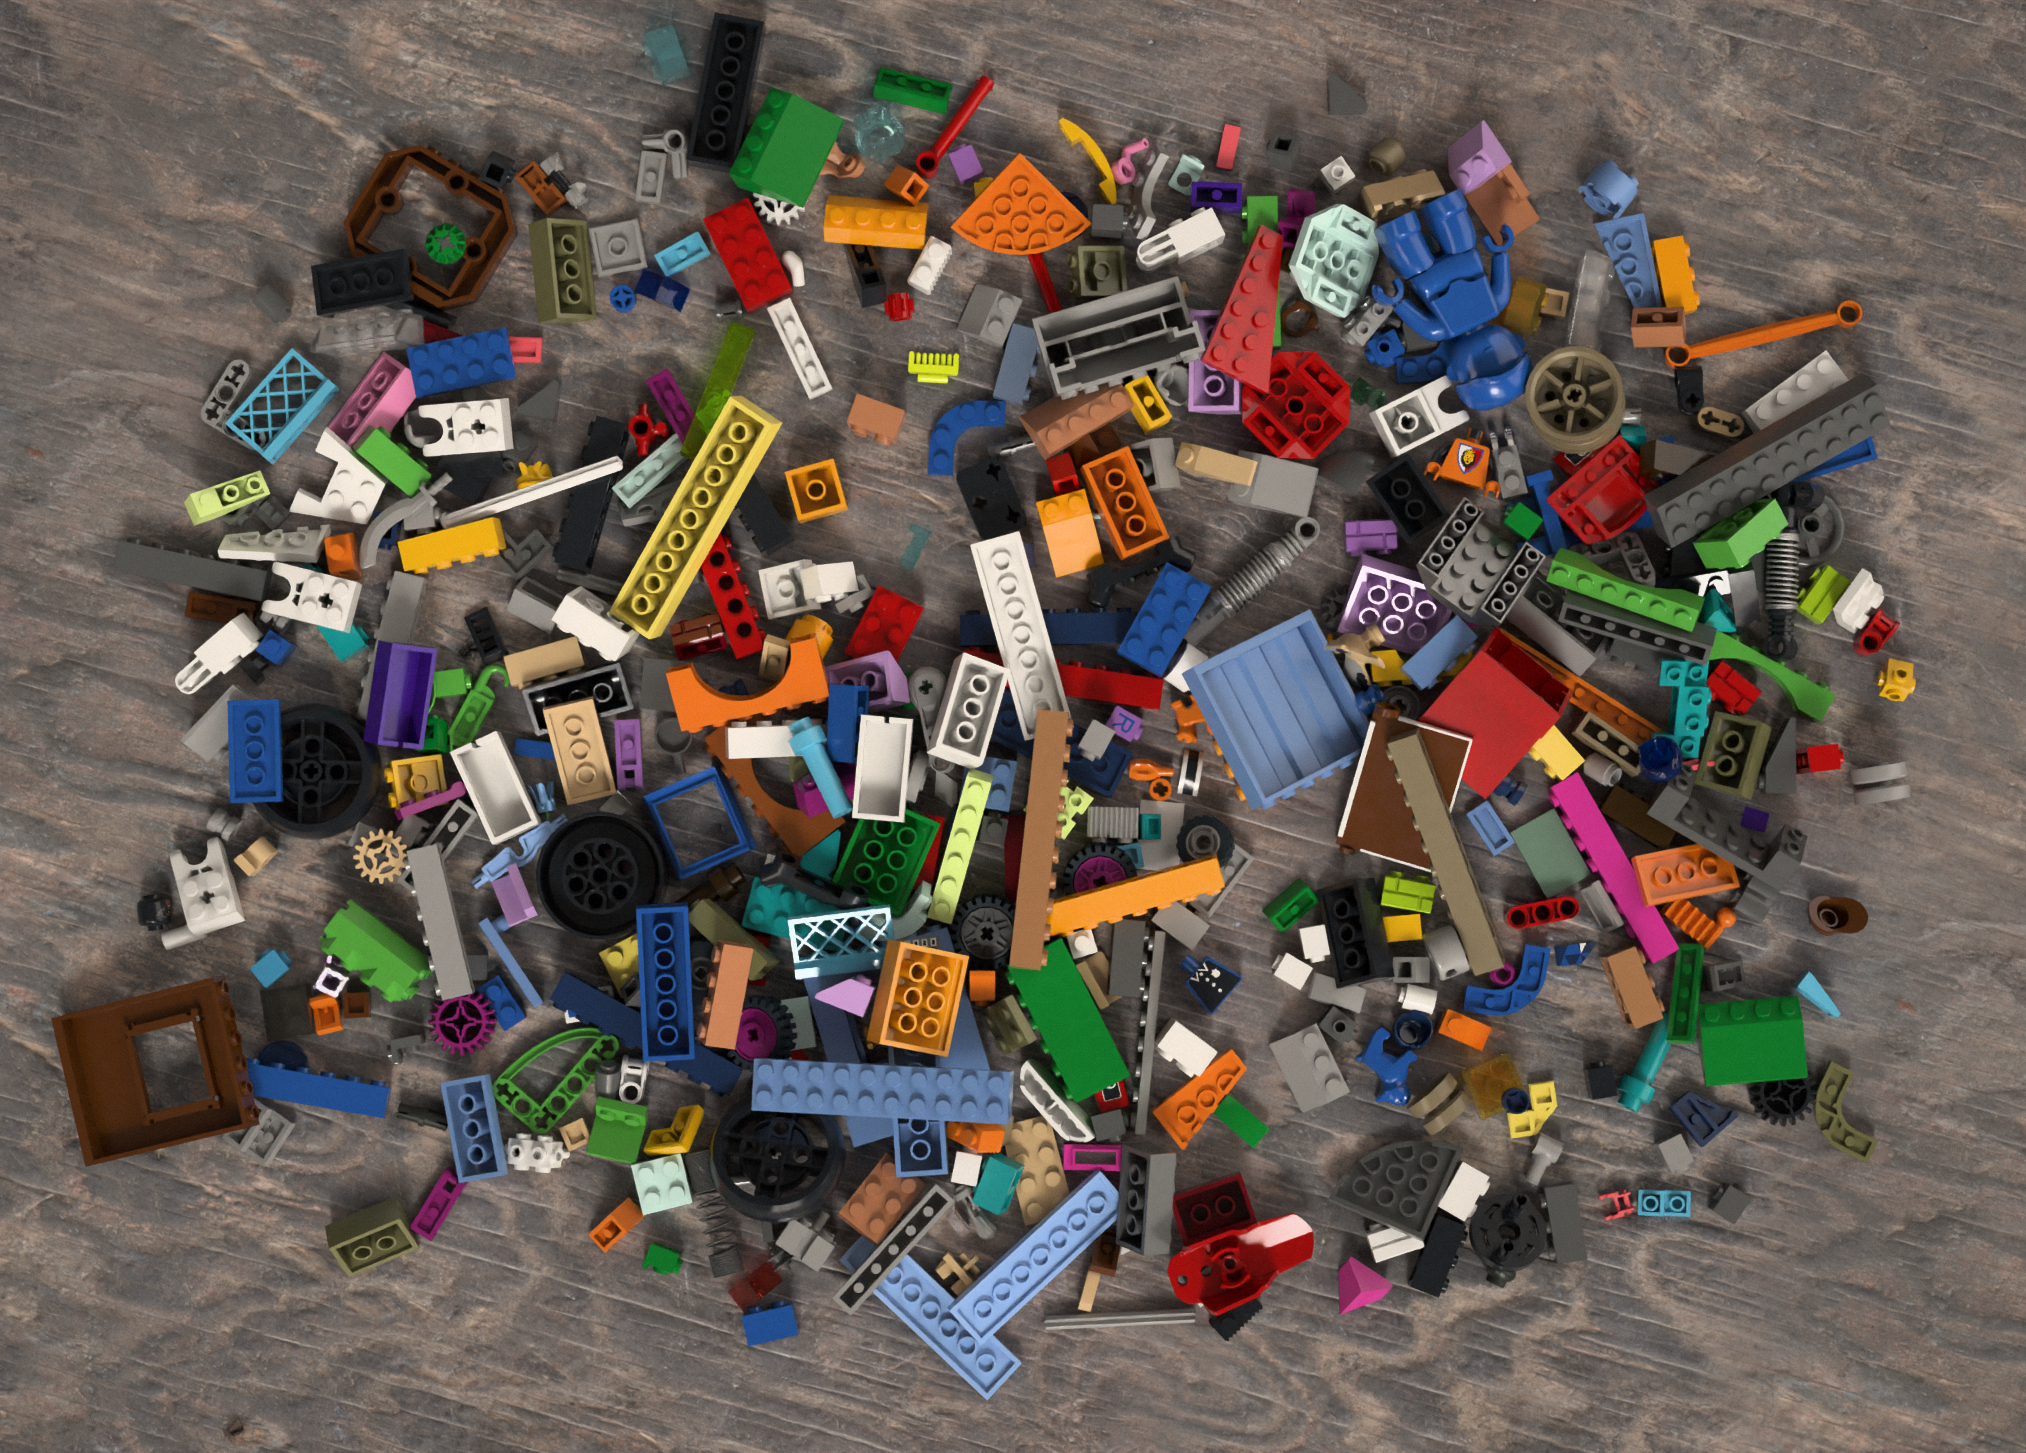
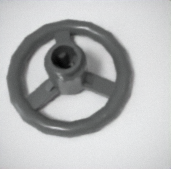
[1769,492,1845,568]

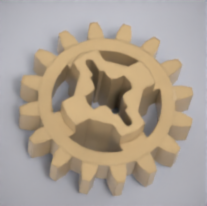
[353,828,407,884]

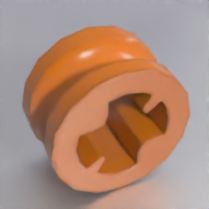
[1149,778,1172,801]

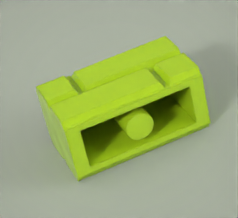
[1795,565,1851,625]
[1379,871,1436,914]

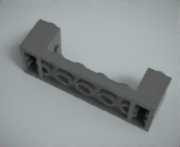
[1647,760,1808,891]

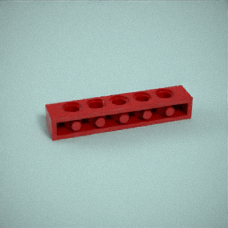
[701,532,766,661]

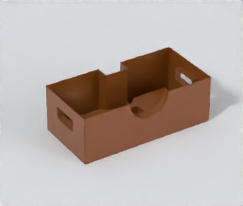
[514,160,568,218]

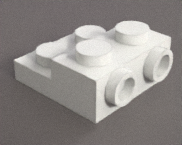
[758,559,821,620]
[1833,568,1884,634]

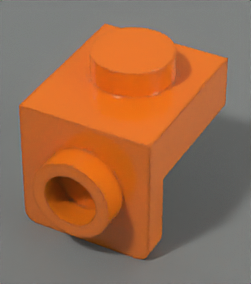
[309,993,344,1036]

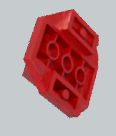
[1241,351,1350,460]

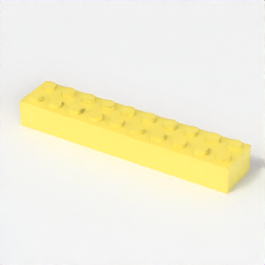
[609,395,782,639]

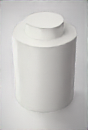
[1397,983,1437,1015]

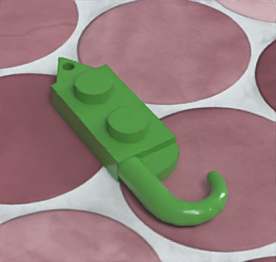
[447,664,510,751]

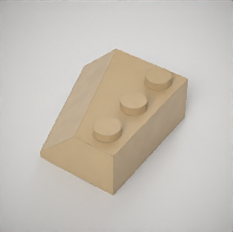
[1359,169,1445,222]

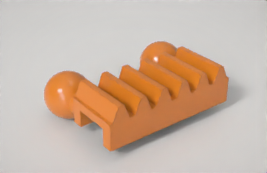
[1658,899,1737,950]

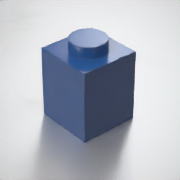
[256,630,297,666]

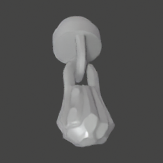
[953,1184,997,1240]

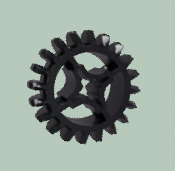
[1748,1070,1818,1127]

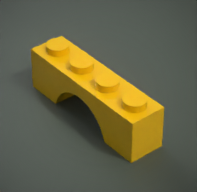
[1369,650,1472,687]

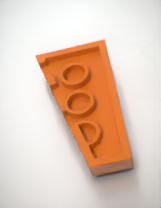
[1151,1047,1247,1151]

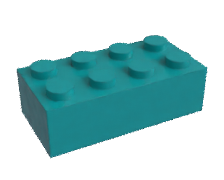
[741,877,848,952]

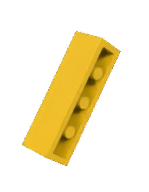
[398,517,507,576]

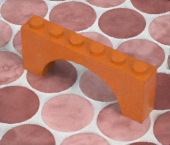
[666,633,830,733]

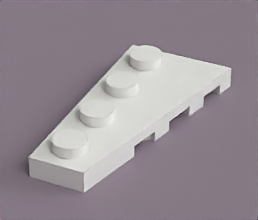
[218,524,331,563]

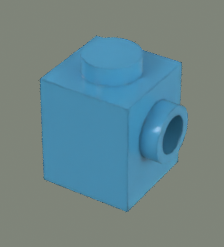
[250,948,294,988]

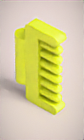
[908,351,959,383]

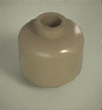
[1369,138,1406,176]

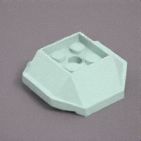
[1289,204,1379,318]

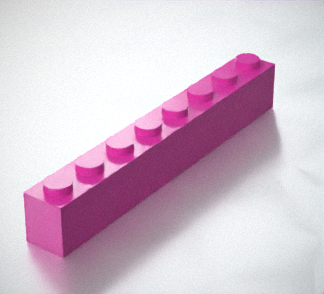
[1547,772,1679,964]

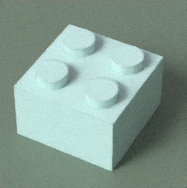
[631,1153,695,1215]

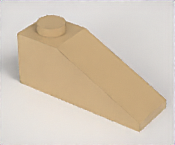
[1174,442,1258,486]

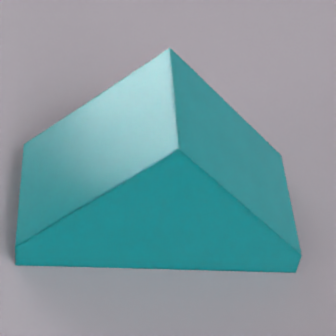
[1698,588,1737,632]

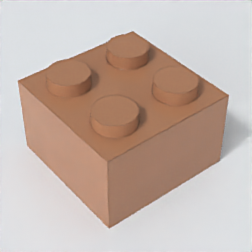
[847,393,906,447]

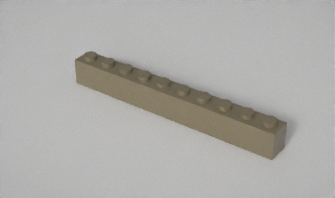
[1385,728,1505,976]

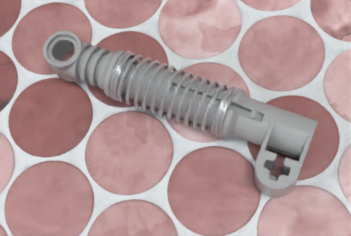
[1183,517,1320,647]

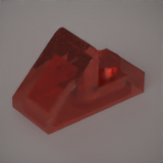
[728,1262,783,1312]

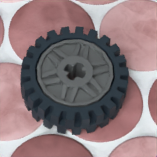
[950,893,1016,970]

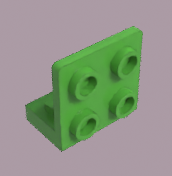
[586,1096,648,1164]

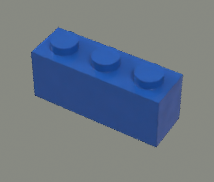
[825,684,869,763]

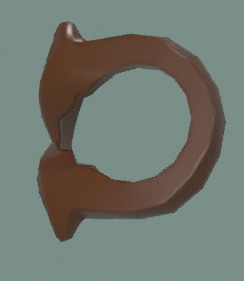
[1281,297,1319,337]

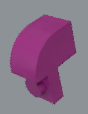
[1279,188,1317,248]

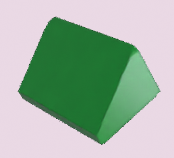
[1262,878,1319,934]

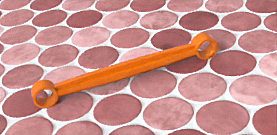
[1664,300,1862,369]

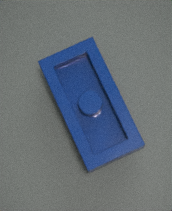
[477,975,527,1031]

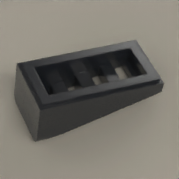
[464,607,510,665]

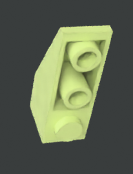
[184,471,270,526]

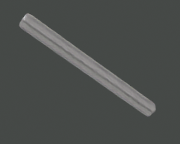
[1044,1308,1196,1330]

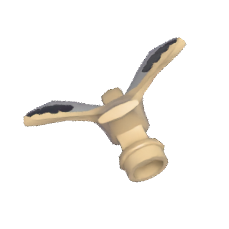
[1324,623,1386,691]

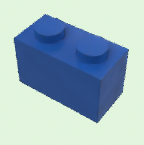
[742,1299,800,1346]

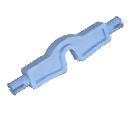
[471,813,568,889]

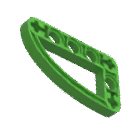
[492,1027,620,1134]

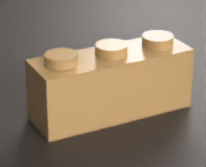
[503,636,587,690]

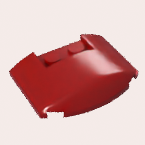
[1545,435,1660,545]

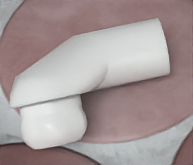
[781,251,805,286]

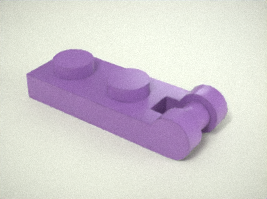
[614,719,644,791]

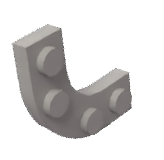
[1127,143,1169,241]

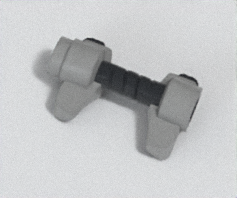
[539,152,587,208]

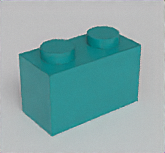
[972,1153,1025,1215]

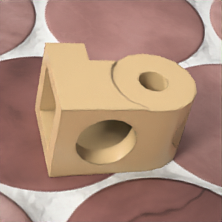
[234,836,278,876]

